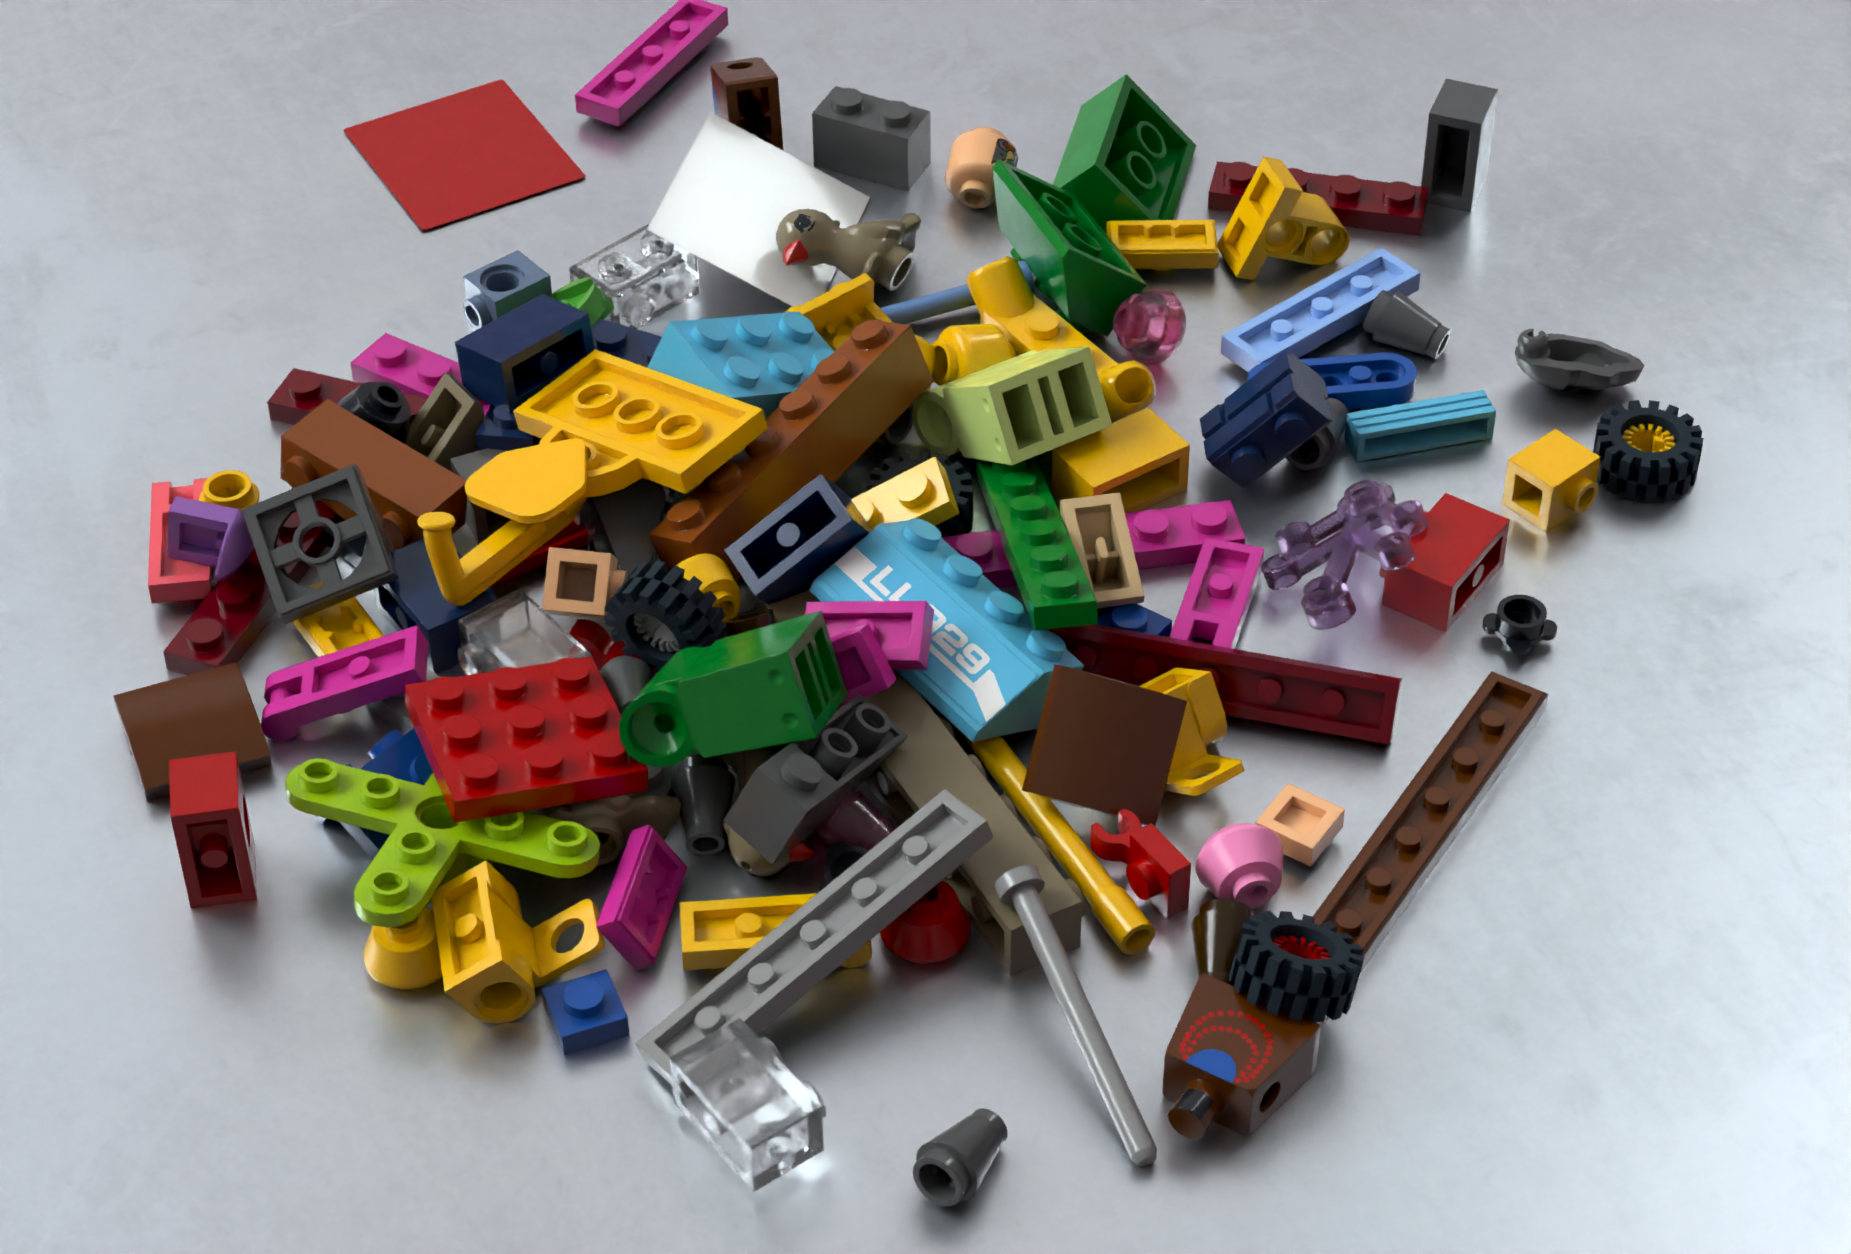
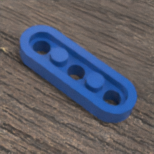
[1247,353,1417,410]

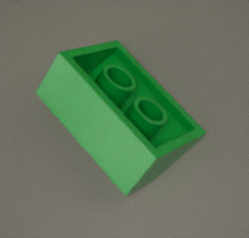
[1053,74,1196,233]
[992,159,1147,337]

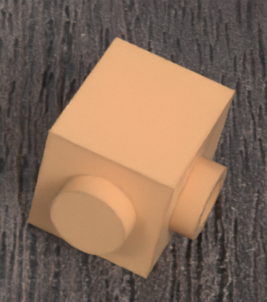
[542,547,627,620]

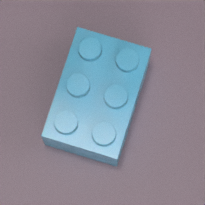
[647,312,835,418]

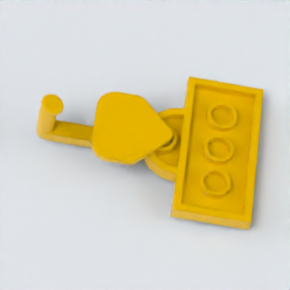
[417,349,768,606]

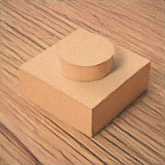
[1255,783,1345,867]

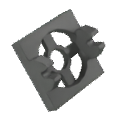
[241,464,400,625]

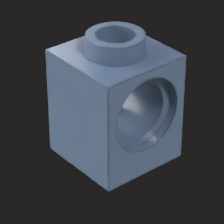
[463,250,552,330]

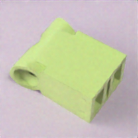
[912,347,1112,465]

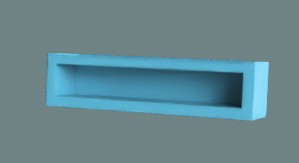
[1344,390,1496,463]

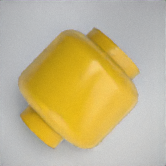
[932,324,1016,386]

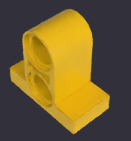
[1218,157,1350,281]

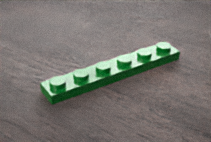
[976,456,1098,630]

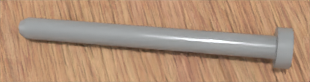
[994,865,1157,1166]

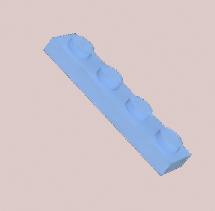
[1221,247,1421,372]

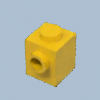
[1502,429,1601,533]

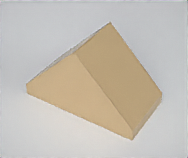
[1059,492,1145,608]

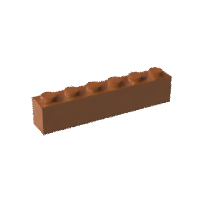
[648,319,934,581]

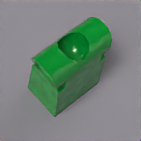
[619,611,848,767]

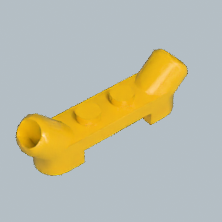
[966,256,1156,423]

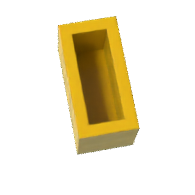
[1051,407,1190,513]

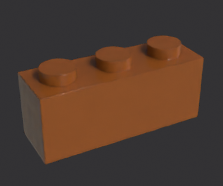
[280,399,467,549]

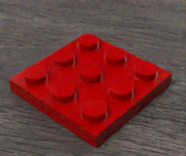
[405,656,648,823]

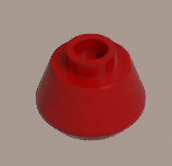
[880,881,971,965]

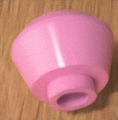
[1195,823,1283,909]

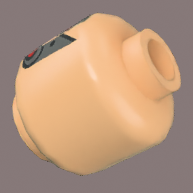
[945,127,1018,209]

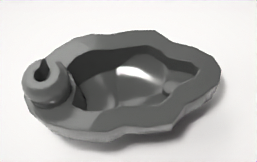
[1515,329,1644,391]

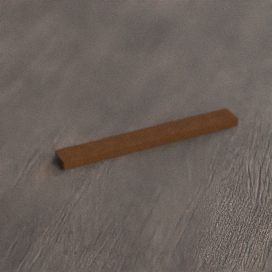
[1303,671,1549,1030]

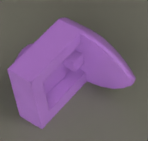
[167,496,254,582]

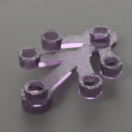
[1261,480,1429,630]

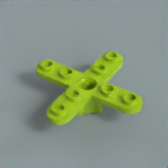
[285,758,600,928]

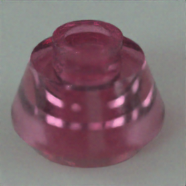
[1113,288,1186,365]

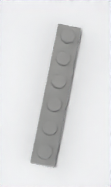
[635,789,994,1096]

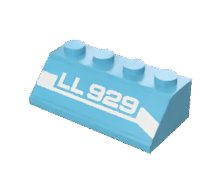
[809,518,1084,742]

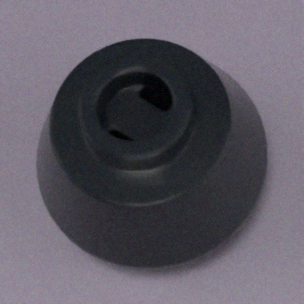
[337,382,411,444]

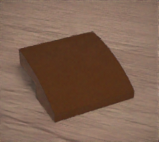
[113,662,272,801]
[1022,664,1187,826]

